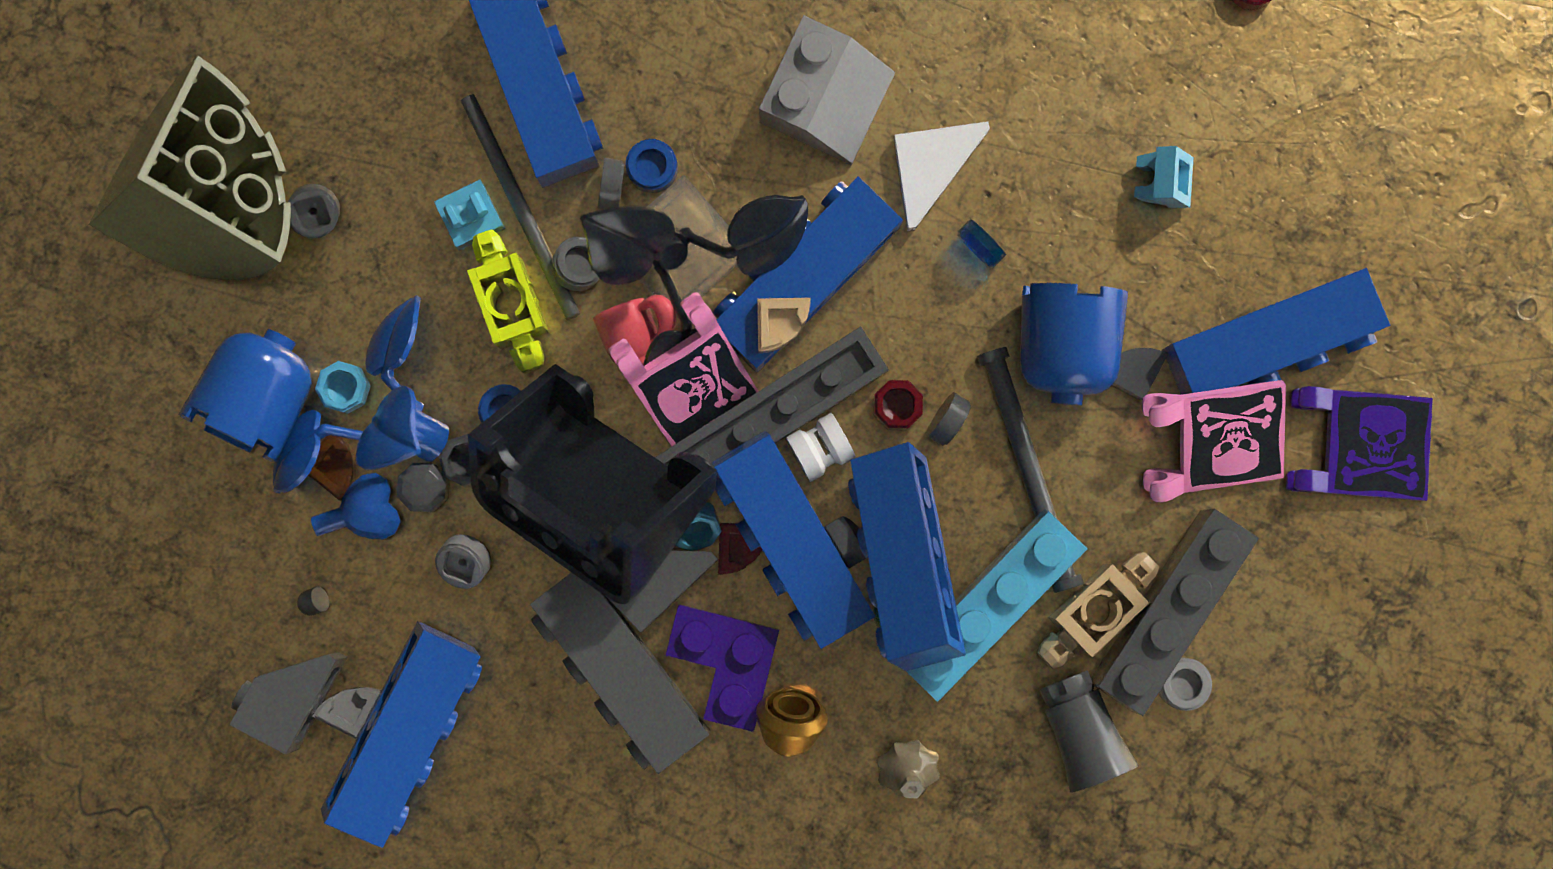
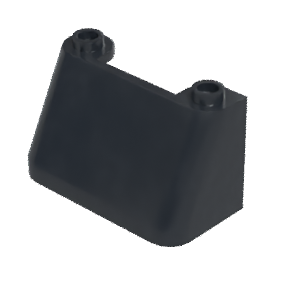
[468,364,717,605]

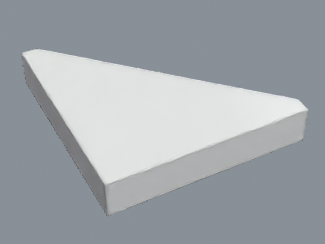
[893,121,990,231]

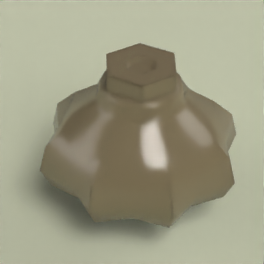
[877,740,940,798]

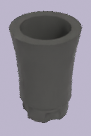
[1040,670,1139,793]

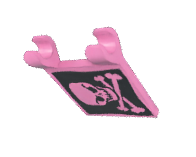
[608,292,758,447]
[1142,380,1286,502]

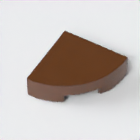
[308,435,356,501]

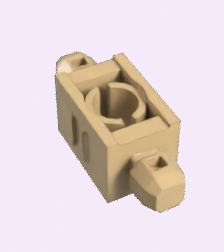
[1037,552,1159,669]

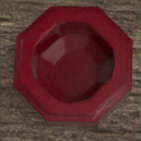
[873,380,923,430]

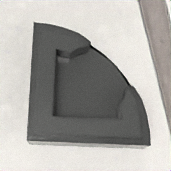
[1112,348,1168,401]

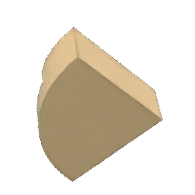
[758,298,811,353]

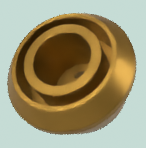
[756,688,828,757]

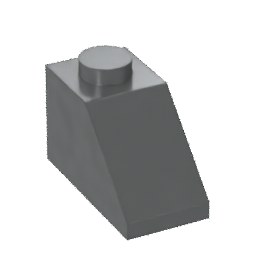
[609,551,718,633]
[230,652,348,755]

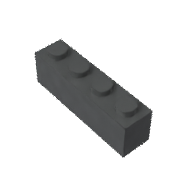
[1091,509,1259,716]
[530,572,711,774]

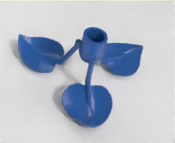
[273,295,449,494]

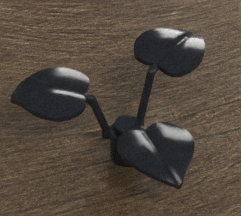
[580,195,808,366]

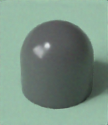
[297,587,329,616]

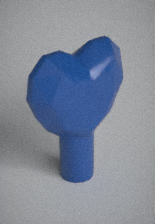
[311,473,401,540]

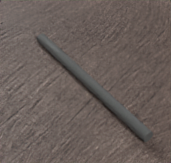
[461,94,580,320]

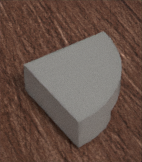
[312,687,382,739]

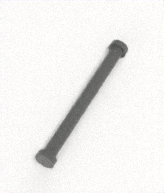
[977,347,1084,593]

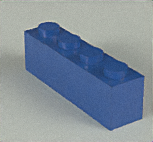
[469,0,603,188]
[712,176,903,373]
[1162,268,1391,395]
[711,431,876,649]
[848,442,966,671]
[321,621,482,848]

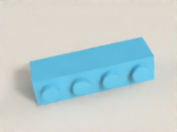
[906,509,1087,702]

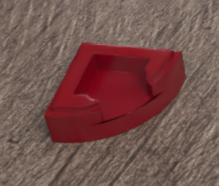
[718,523,762,575]

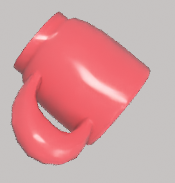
[593,295,677,366]

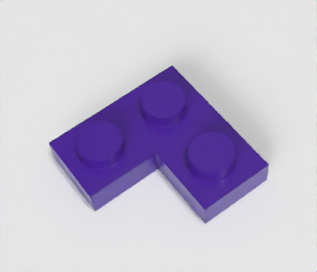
[666,604,779,732]

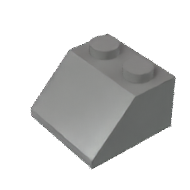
[759,15,895,165]

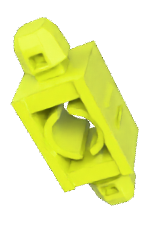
[467,230,549,373]

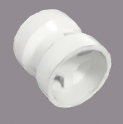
[786,413,856,482]

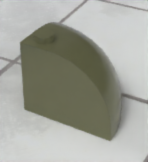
[89,55,291,280]

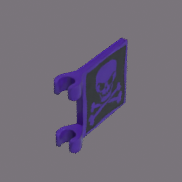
[1286,386,1433,501]

